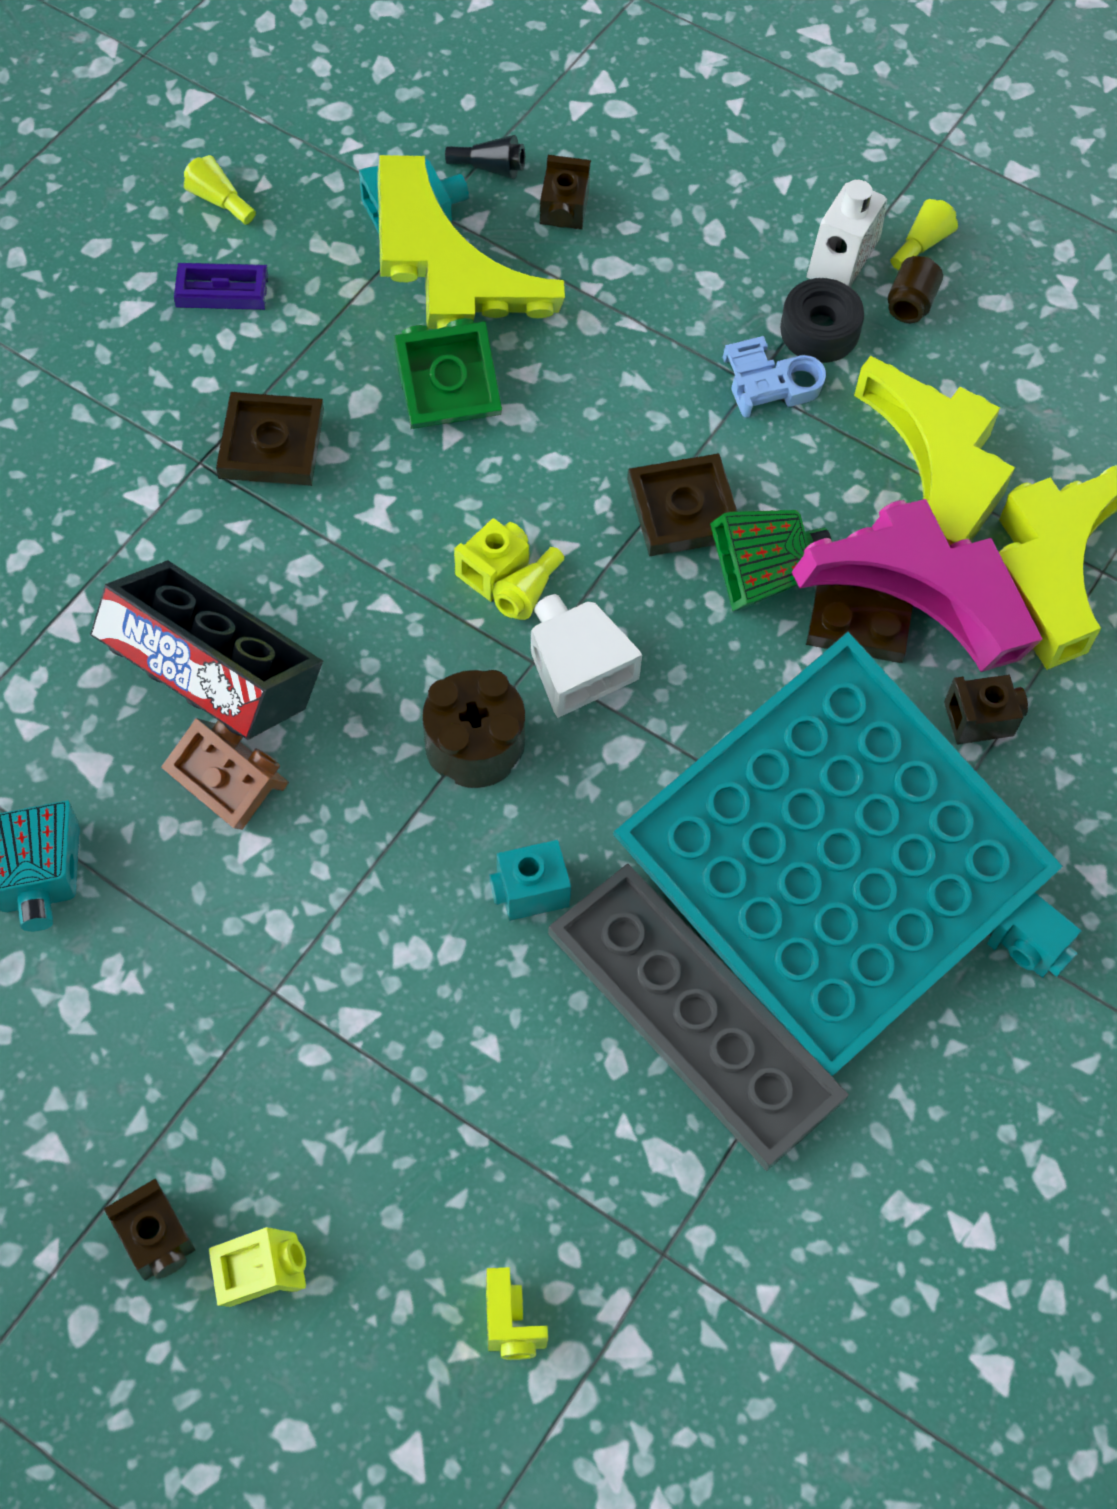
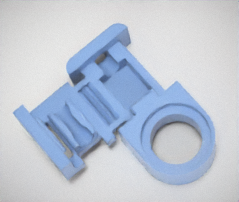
[722,336,826,418]

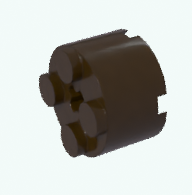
[423,670,525,788]

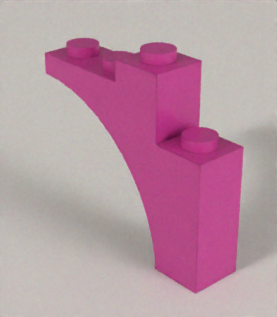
[792,499,1042,672]

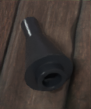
[445,135,526,179]

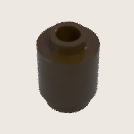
[888,256,943,324]

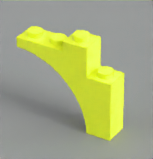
[378,155,565,329]
[854,355,1015,546]
[999,465,1117,670]

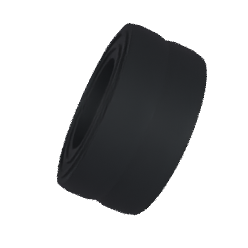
[780,278,864,363]

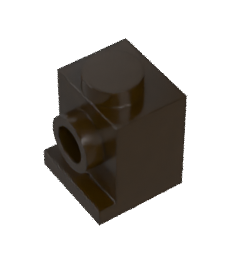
[540,155,591,230]
[944,674,1028,745]
[104,1178,195,1281]

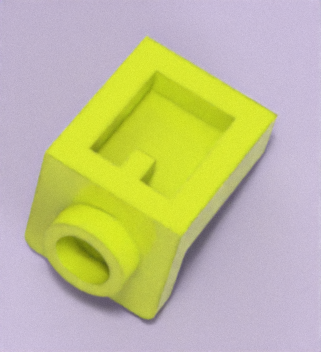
[209,1227,306,1307]
[486,1267,548,1360]

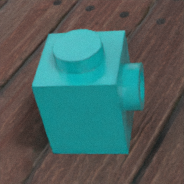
[489,839,571,921]

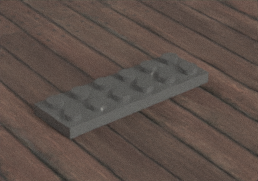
[548,863,849,1171]

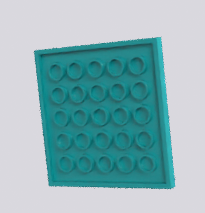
[613,632,1063,1076]

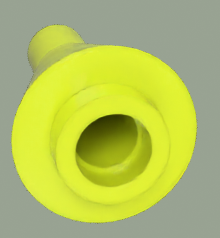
[184,155,256,225]
[890,199,958,270]
[492,547,564,620]

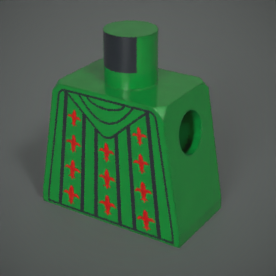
[710,510,832,612]

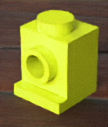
[454,518,529,602]

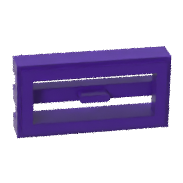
[174,263,268,310]

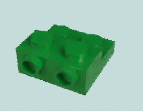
[394,318,502,429]

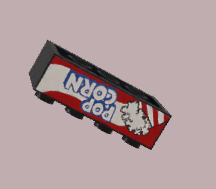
[90,560,323,740]

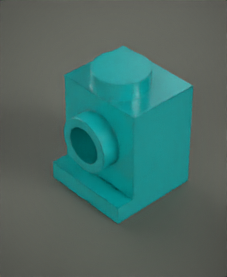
[987,893,1082,978]

